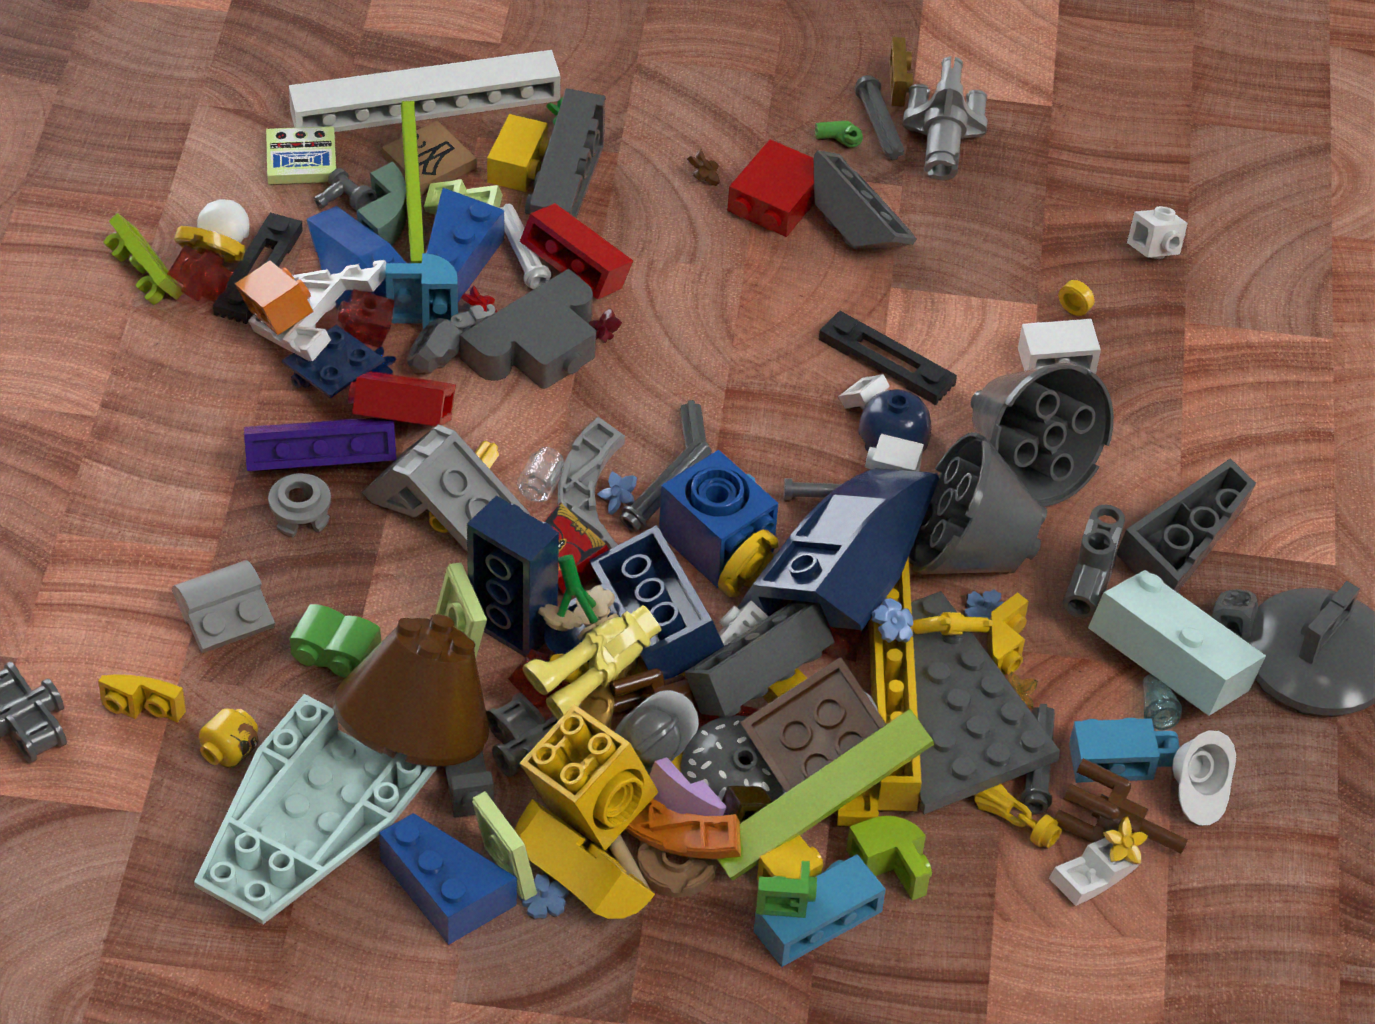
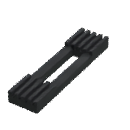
[213,212,303,324]
[819,311,957,405]

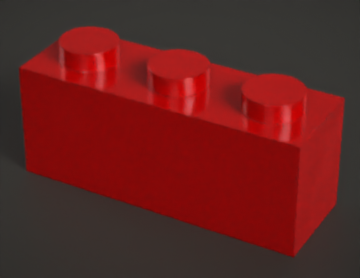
[519,203,634,300]

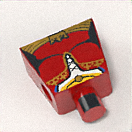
[544,502,609,595]

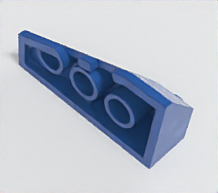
[307,206,406,321]

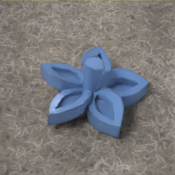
[597,471,637,515]

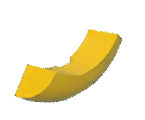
[514,799,655,919]

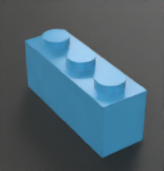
[754,854,886,967]

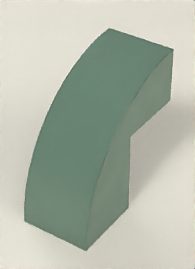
[357,161,407,246]

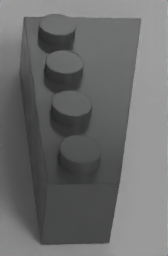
[525,88,606,219]
[1117,458,1256,593]

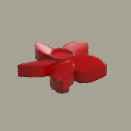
[461,285,497,313]

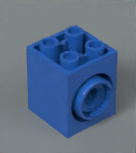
[659,450,779,588]

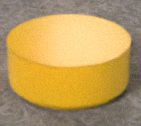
[1058,280,1095,316]

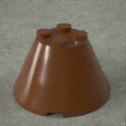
[333,614,489,766]

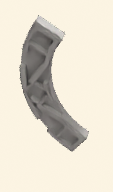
[557,417,625,580]

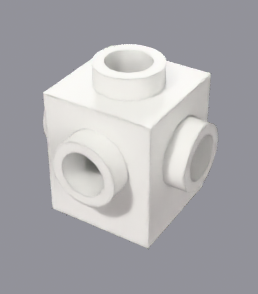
[1127,206,1188,259]

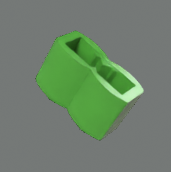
[289,604,381,678]

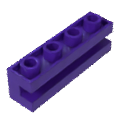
[244,418,397,471]

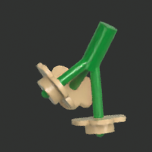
[538,555,619,640]

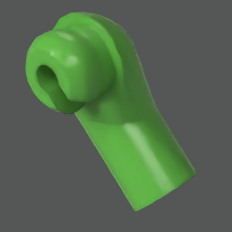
[815,121,863,147]

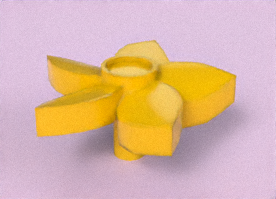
[1103,816,1148,865]

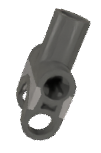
[1063,504,1125,619]

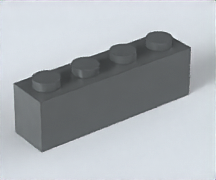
[684,600,835,718]

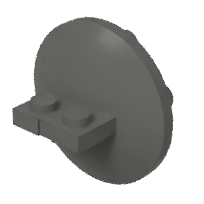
[1246,581,1375,716]

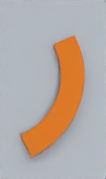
[625,798,741,859]

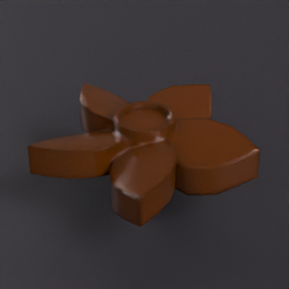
[687,149,720,186]

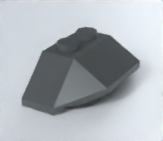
[814,150,917,250]

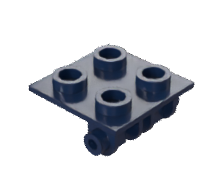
[282,324,385,398]

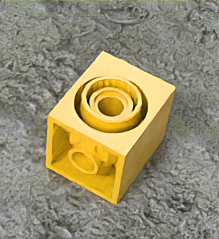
[520,704,659,851]

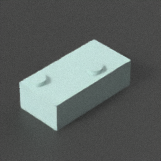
[1088,570,1266,716]

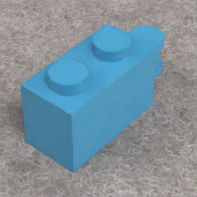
[1069,718,1180,783]

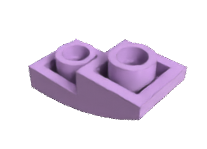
[649,757,726,816]

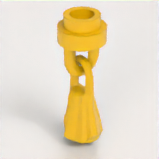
[974,784,1062,848]

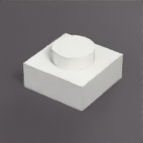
[838,374,890,409]

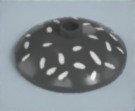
[681,716,786,801]

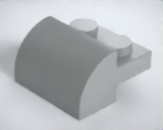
[172,560,275,654]

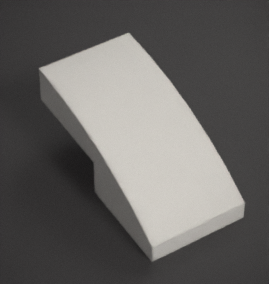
[1049,838,1139,906]

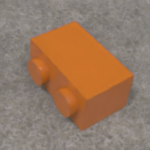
[235,261,314,335]

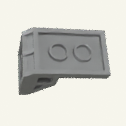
[362,424,530,551]

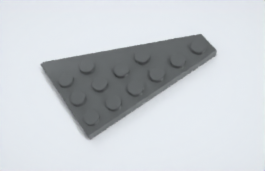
[911,591,1060,815]

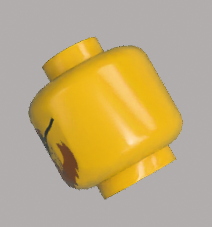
[199,708,258,767]

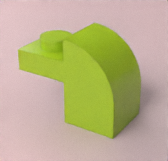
[846,816,932,901]

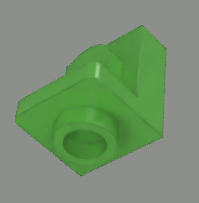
[756,861,817,918]

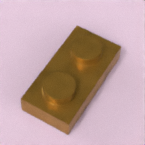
[889,37,913,106]

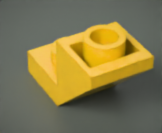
[987,592,1029,675]

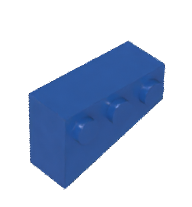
[427,188,504,302]
[379,813,517,945]

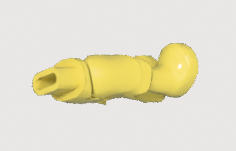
[522,605,661,721]

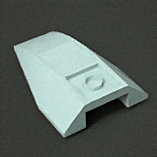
[194,694,437,924]

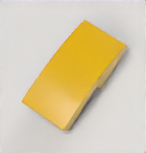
[98,674,186,723]

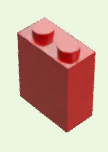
[727,139,815,237]
[348,371,456,426]

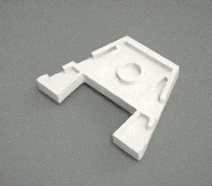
[248,260,386,361]

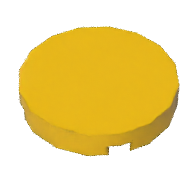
[174,226,246,263]
[718,530,779,597]

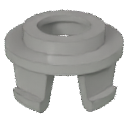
[268,473,331,537]

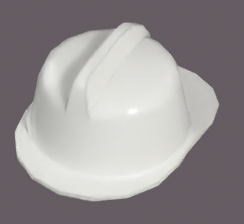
[1172,730,1236,825]

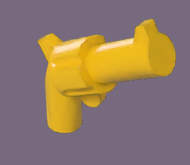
[913,612,993,636]

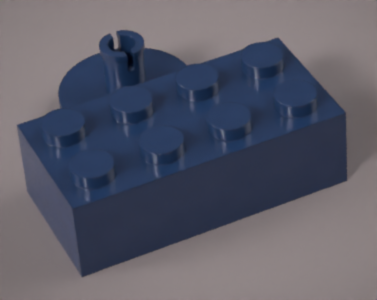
[544,525,724,680]

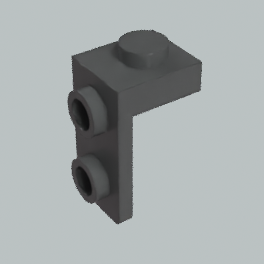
[444,751,494,818]

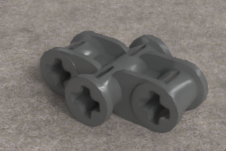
[0,662,67,764]
[486,692,558,777]

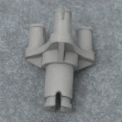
[903,56,988,180]

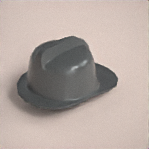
[615,690,699,773]

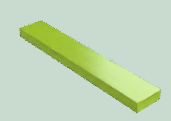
[401,101,425,263]
[718,709,934,881]

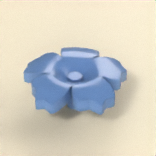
[964,589,1004,620]
[871,598,913,643]
[518,874,569,919]

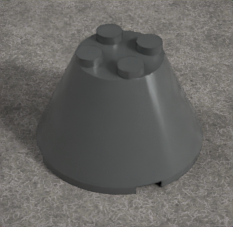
[971,363,1114,506]
[909,432,1047,574]

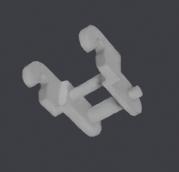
[450,304,495,333]

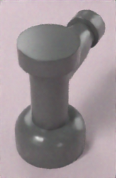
[314,168,377,211]

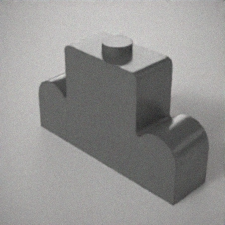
[460,268,596,389]

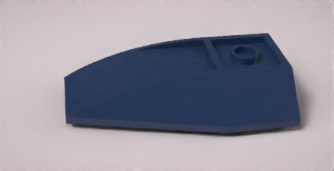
[737,468,940,630]

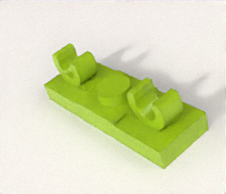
[103,213,185,305]

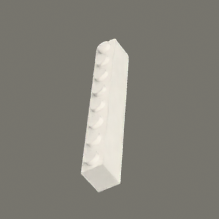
[288,50,561,132]

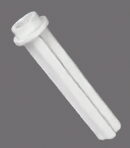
[500,204,551,290]

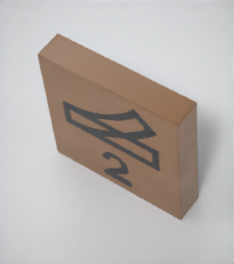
[382,120,477,195]

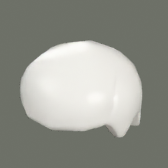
[197,199,250,243]

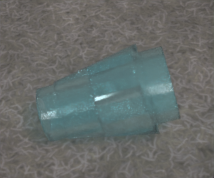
[1143,674,1182,730]

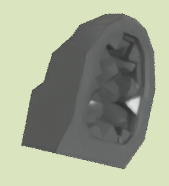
[407,318,463,373]
[1212,589,1258,641]

